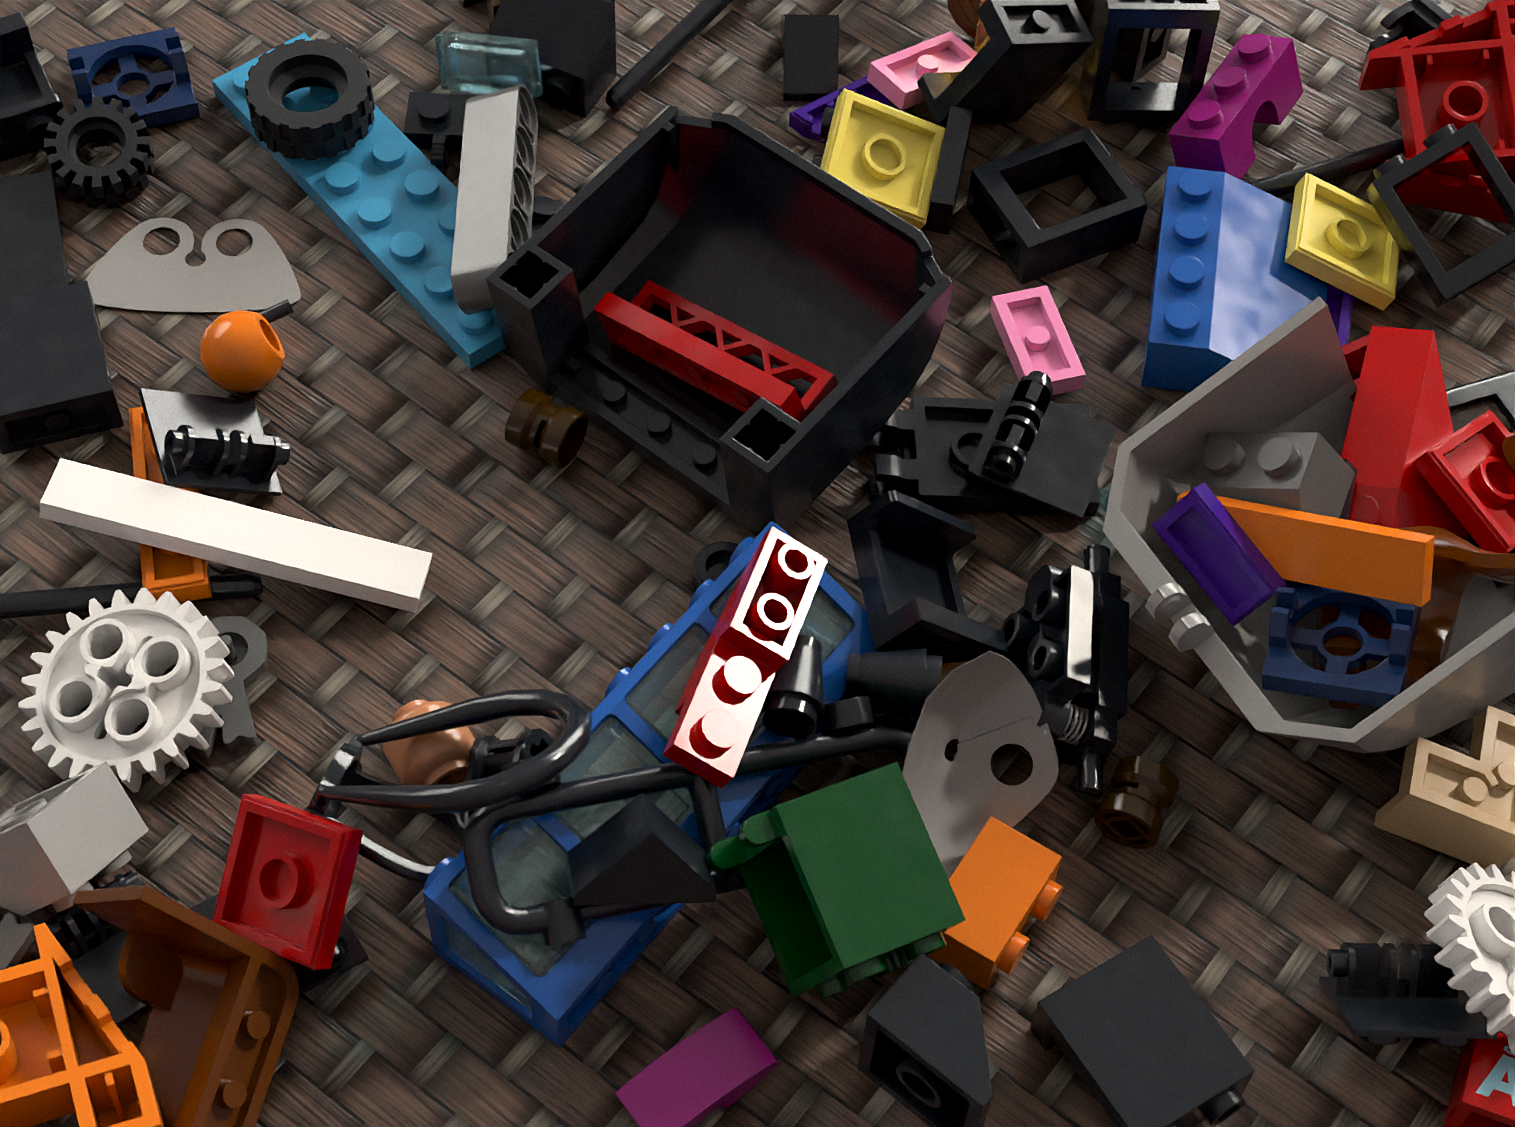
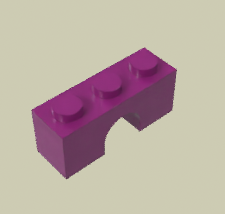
[1168,34,1304,180]

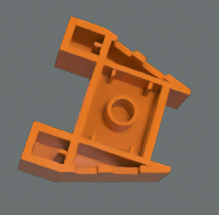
[0,923,164,1127]

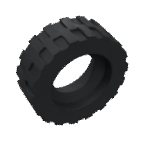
[245,38,375,161]

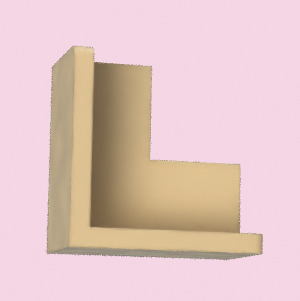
[1374,705,1515,869]

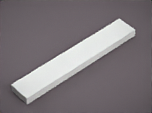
[39,458,433,613]

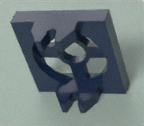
[66,27,200,128]
[1262,580,1422,707]

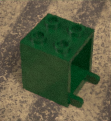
[706,762,966,1000]

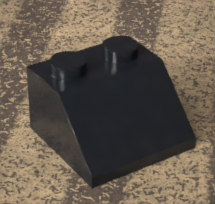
[487,0,617,118]
[858,953,993,1127]

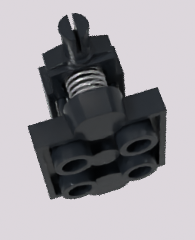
[1001,544,1129,801]

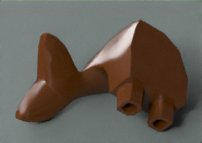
[1313,526,1515,710]

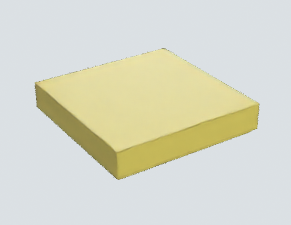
[820,88,946,230]
[1284,173,1400,311]

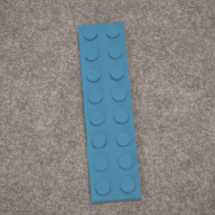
[212,33,506,369]

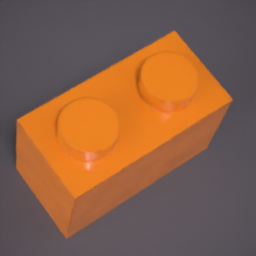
[927,816,1063,990]

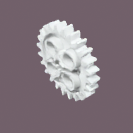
[18,588,234,793]
[1425,863,1515,1054]

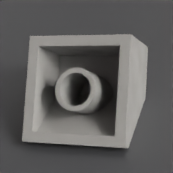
[0,761,149,916]

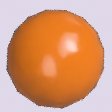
[200,310,285,394]

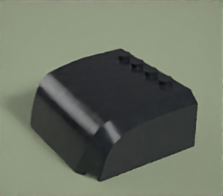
[486,106,953,536]

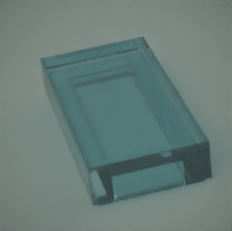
[434,30,543,99]

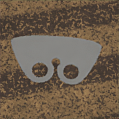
[85,218,301,313]

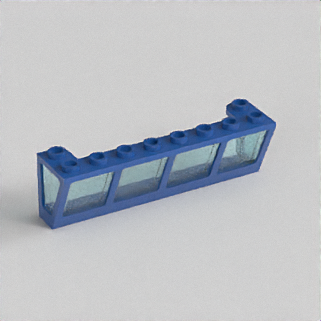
[422,521,878,1048]

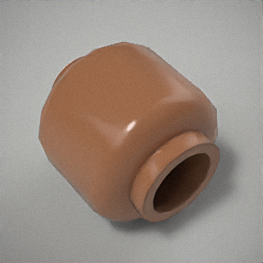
[382,700,475,785]

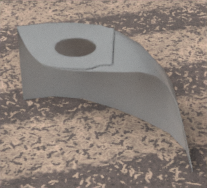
[902,651,1059,878]

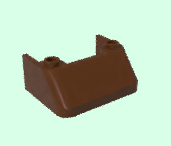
[72,885,299,1127]

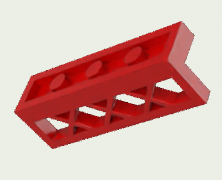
[593,280,838,423]

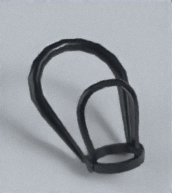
[304,689,592,884]

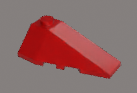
[1341,326,1468,541]

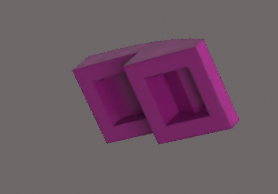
[615,1007,781,1127]

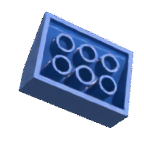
[1141,166,1327,392]

